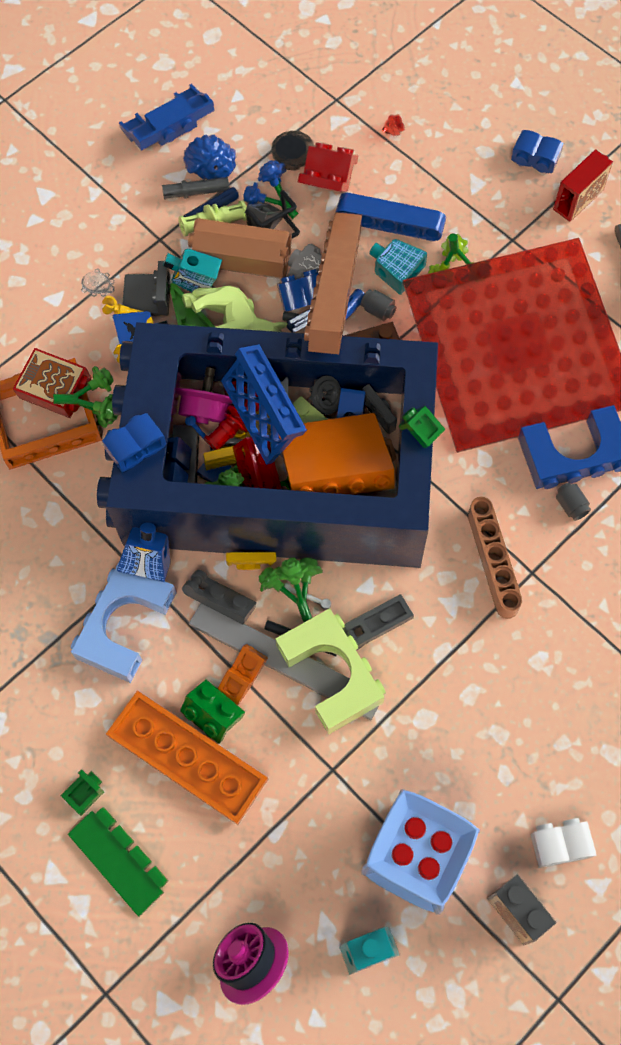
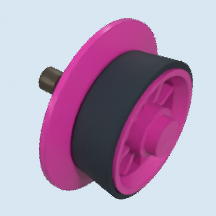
[213,923,289,1005]

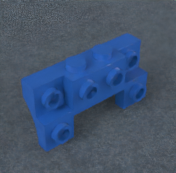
[119,83,215,151]

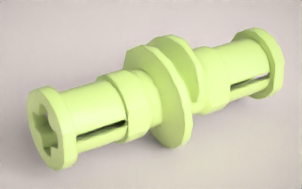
[178,200,247,236]

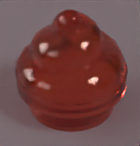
[382,114,405,136]

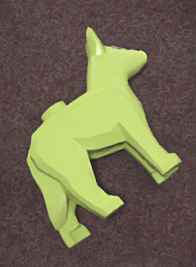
[182,285,287,332]

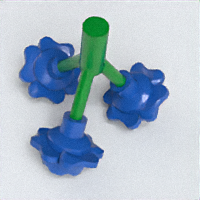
[243,160,299,219]

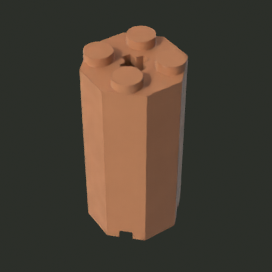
[188,218,292,279]

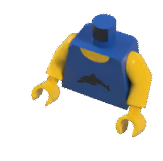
[102,296,168,363]

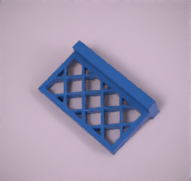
[221,344,307,465]

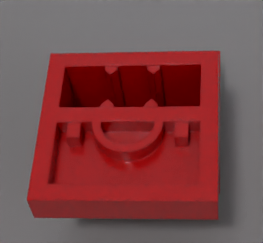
[298,142,359,192]

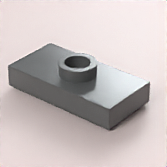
[362,384,397,434]

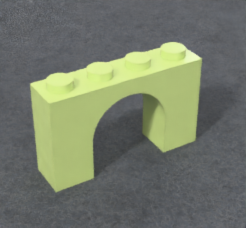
[275,608,386,735]

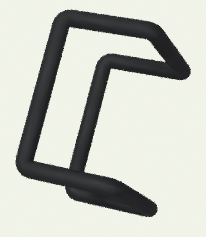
[245,190,300,238]

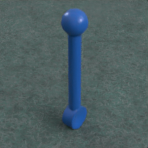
[185,416,214,451]

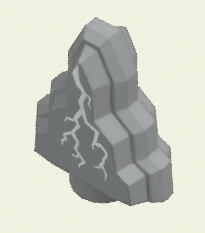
[287,243,322,279]

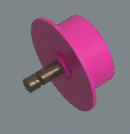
[175,367,233,425]

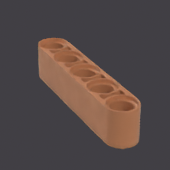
[468,497,522,619]

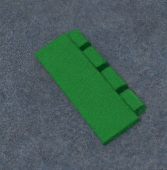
[68,807,168,917]

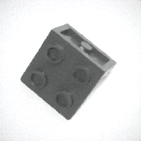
[123,261,171,316]

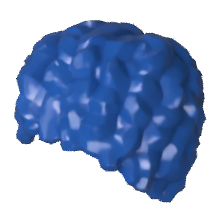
[183,134,236,179]

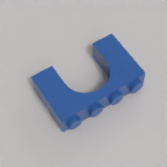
[518,405,621,489]

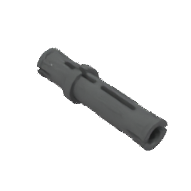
[162,177,229,199]

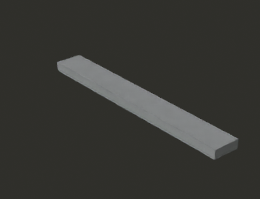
[189,603,379,721]

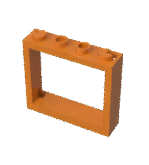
[0,358,102,470]

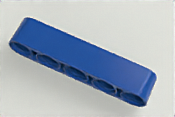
[336,193,446,241]

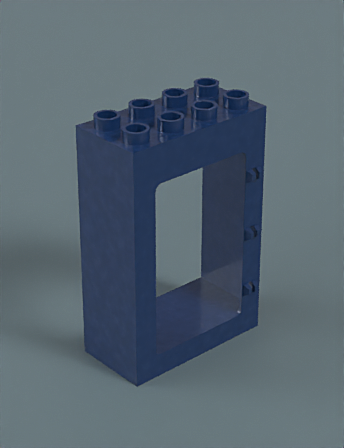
[97,322,438,568]

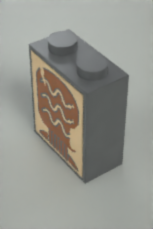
[487,874,557,945]

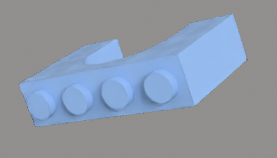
[71,563,177,683]

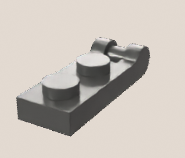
[182,570,257,625]
[342,594,414,650]

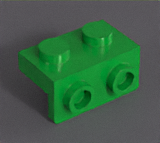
[180,679,245,744]

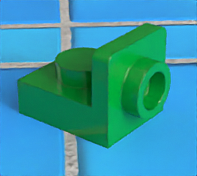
[398,406,446,448]

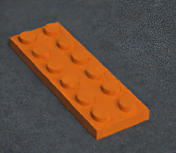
[106,690,269,825]

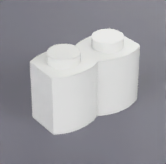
[530,818,596,868]

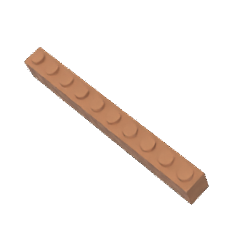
[304,212,362,354]

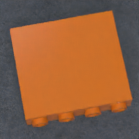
[279,413,395,495]

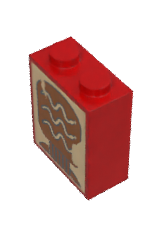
[553,149,613,222]
[13,348,92,418]

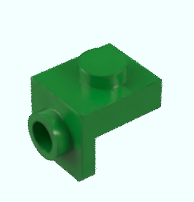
[61,769,104,816]

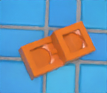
[217,644,268,705]

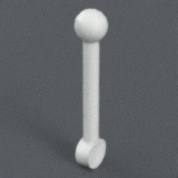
[284,583,331,610]

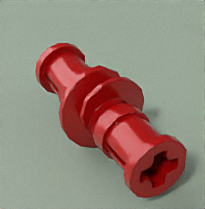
[203,392,259,450]

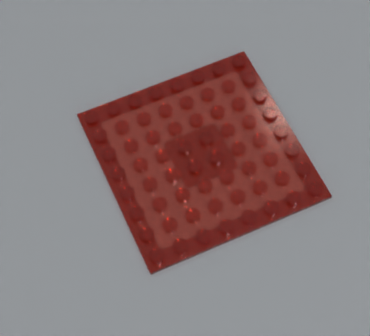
[403,238,621,453]

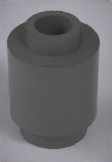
[361,289,397,321]
[556,483,591,521]

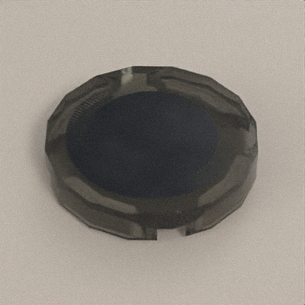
[271,130,314,170]

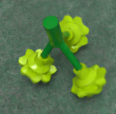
[428,233,491,286]

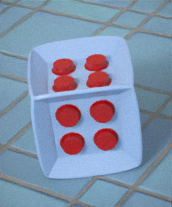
[361,789,480,915]

